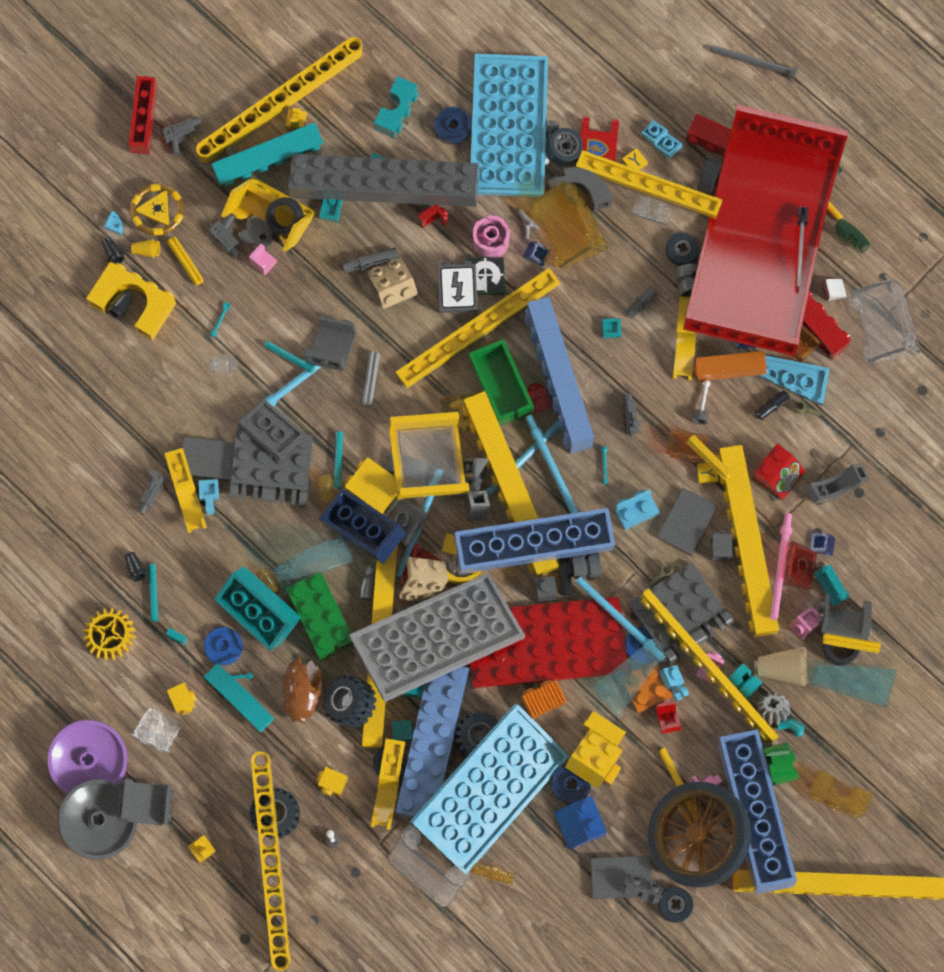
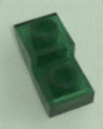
[835,219,870,254]

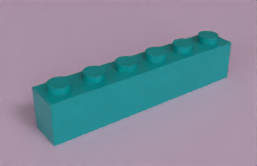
[211,122,324,187]

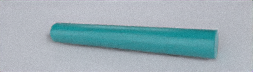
[264,340,315,373]
[333,431,343,489]
[148,564,158,622]

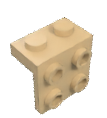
[367,258,418,309]
[399,557,448,602]

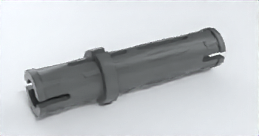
[341,247,399,274]

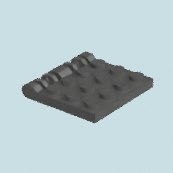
[229,427,313,506]
[628,562,734,664]

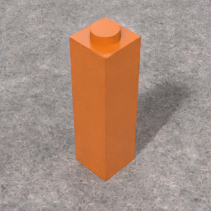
[693,351,767,381]

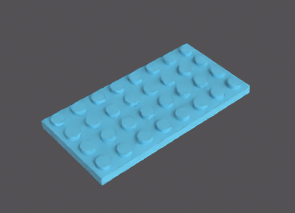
[471,54,548,197]
[410,703,569,875]

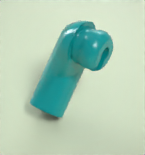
[776,718,805,737]

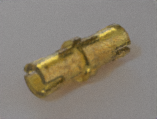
[474,862,515,886]

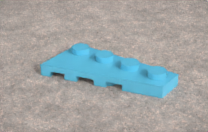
[756,355,830,406]

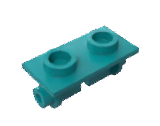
[814,564,850,607]

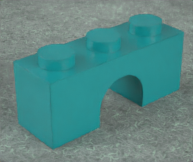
[374,76,419,138]

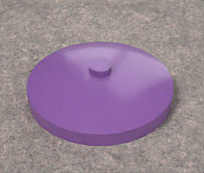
[48,719,128,794]

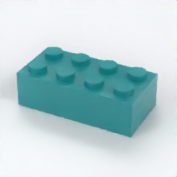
[214,566,301,651]

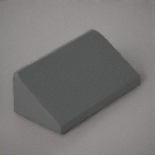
[462,458,488,477]

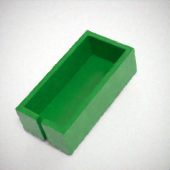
[468,339,534,426]
[286,572,353,661]

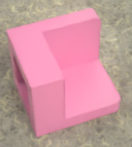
[249,244,277,276]

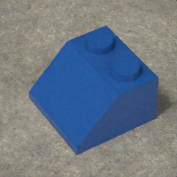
[554,796,607,850]

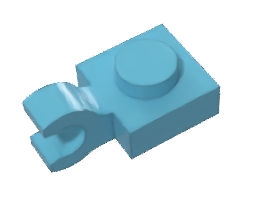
[199,479,219,515]
[659,665,689,701]

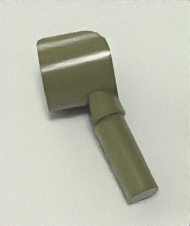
[795,401,821,416]
[651,563,674,586]

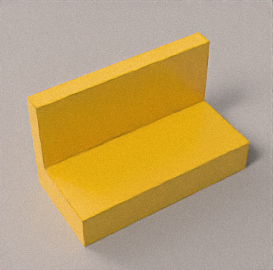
[582,711,626,746]

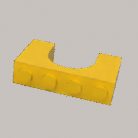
[86,262,176,341]

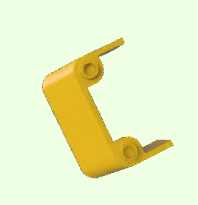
[221,178,314,252]

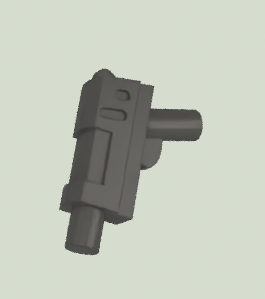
[161,116,201,155]
[208,214,241,259]
[623,393,641,436]
[138,470,165,515]

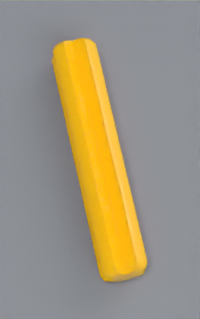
[167,237,204,286]
[687,435,732,480]
[822,633,881,653]

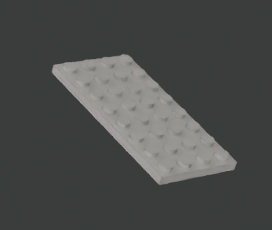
[349,572,525,702]

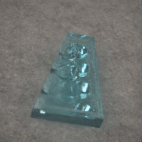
[593,638,666,718]
[811,664,897,707]

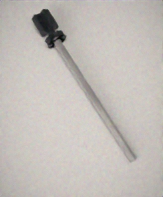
[797,206,808,287]

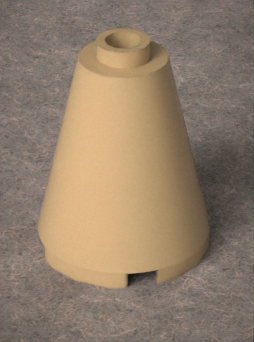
[754,647,807,686]

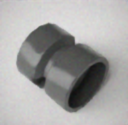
[675,264,698,297]
[571,552,601,579]

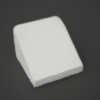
[824,279,847,301]

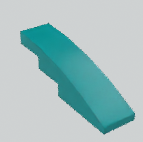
[204,663,274,733]

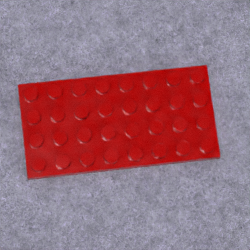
[471,597,628,689]

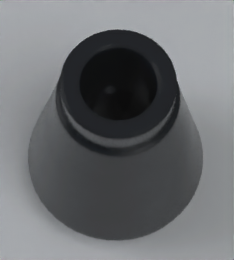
[101,237,125,264]
[107,290,132,319]
[124,552,147,582]

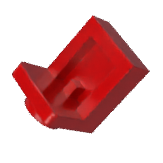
[418,205,448,228]
[526,383,551,414]
[656,701,681,734]

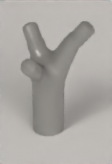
[517,209,539,239]

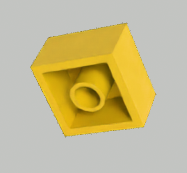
[565,729,623,789]

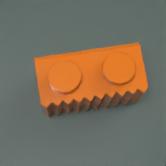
[521,680,567,719]

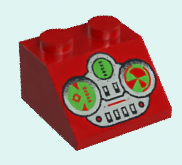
[752,443,805,501]

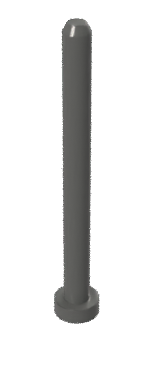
[710,45,797,79]

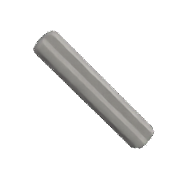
[362,351,380,407]

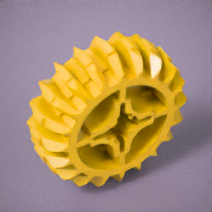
[83,608,136,661]

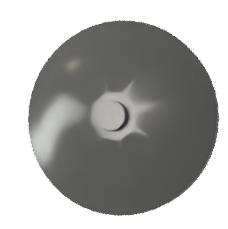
[57,780,137,860]

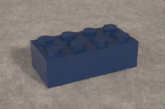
[319,488,406,564]

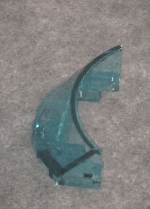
[273,537,354,594]

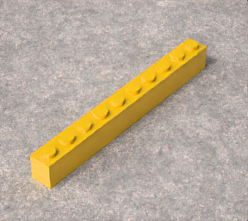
[461,391,558,578]
[715,445,779,638]

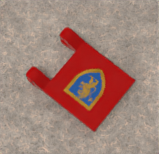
[578,116,619,162]

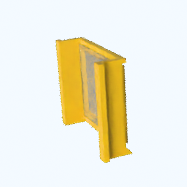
[388,412,469,500]

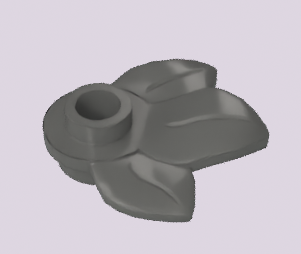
[238,215,274,248]

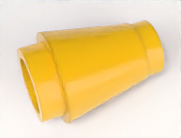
[131,239,160,258]

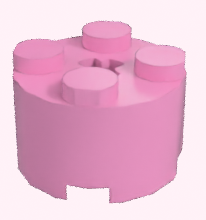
[473,215,510,257]

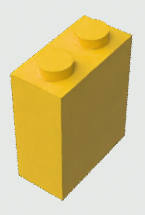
[344,457,397,515]

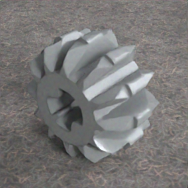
[757,692,790,726]

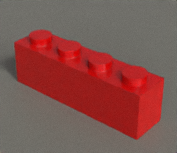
[129,76,158,155]
[686,113,731,158]
[802,291,851,360]

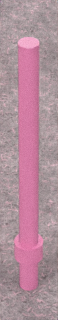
[770,513,792,620]

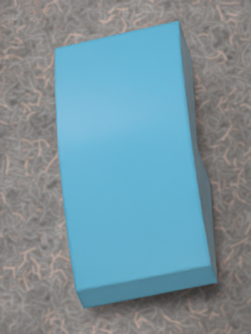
[641,120,682,159]

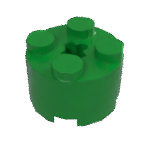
[763,743,799,786]

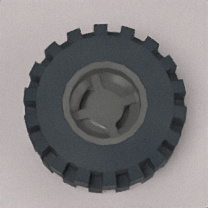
[323,675,377,728]
[455,711,500,758]
[249,787,300,839]

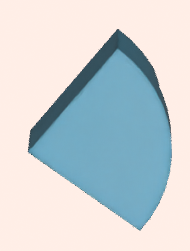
[104,211,123,236]

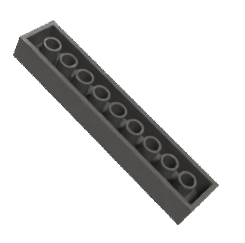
[288,154,480,207]

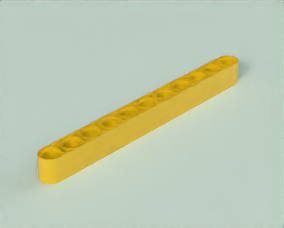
[196,37,363,163]
[362,546,398,748]
[251,751,291,971]
[733,870,944,900]

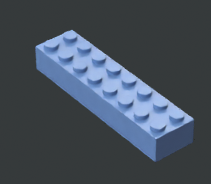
[524,297,594,454]
[454,508,615,574]
[396,667,469,819]
[717,730,797,894]

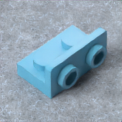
[615,490,659,530]

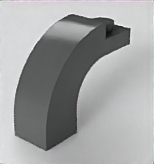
[547,167,612,211]
[805,463,870,506]

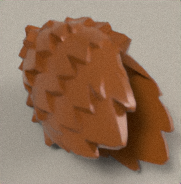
[283,658,322,723]

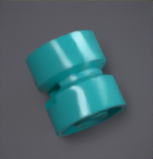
[728,663,763,700]

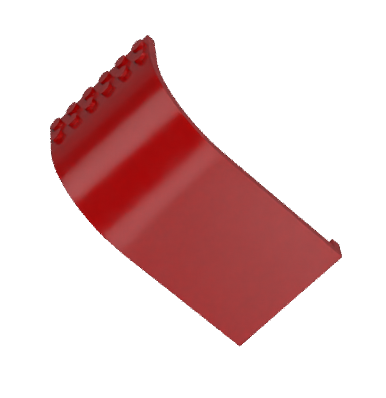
[683,105,849,356]

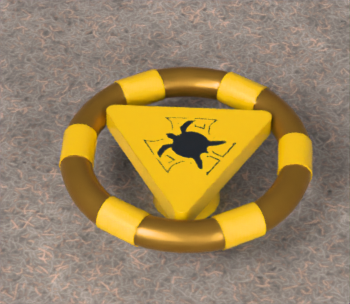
[130,184,184,236]

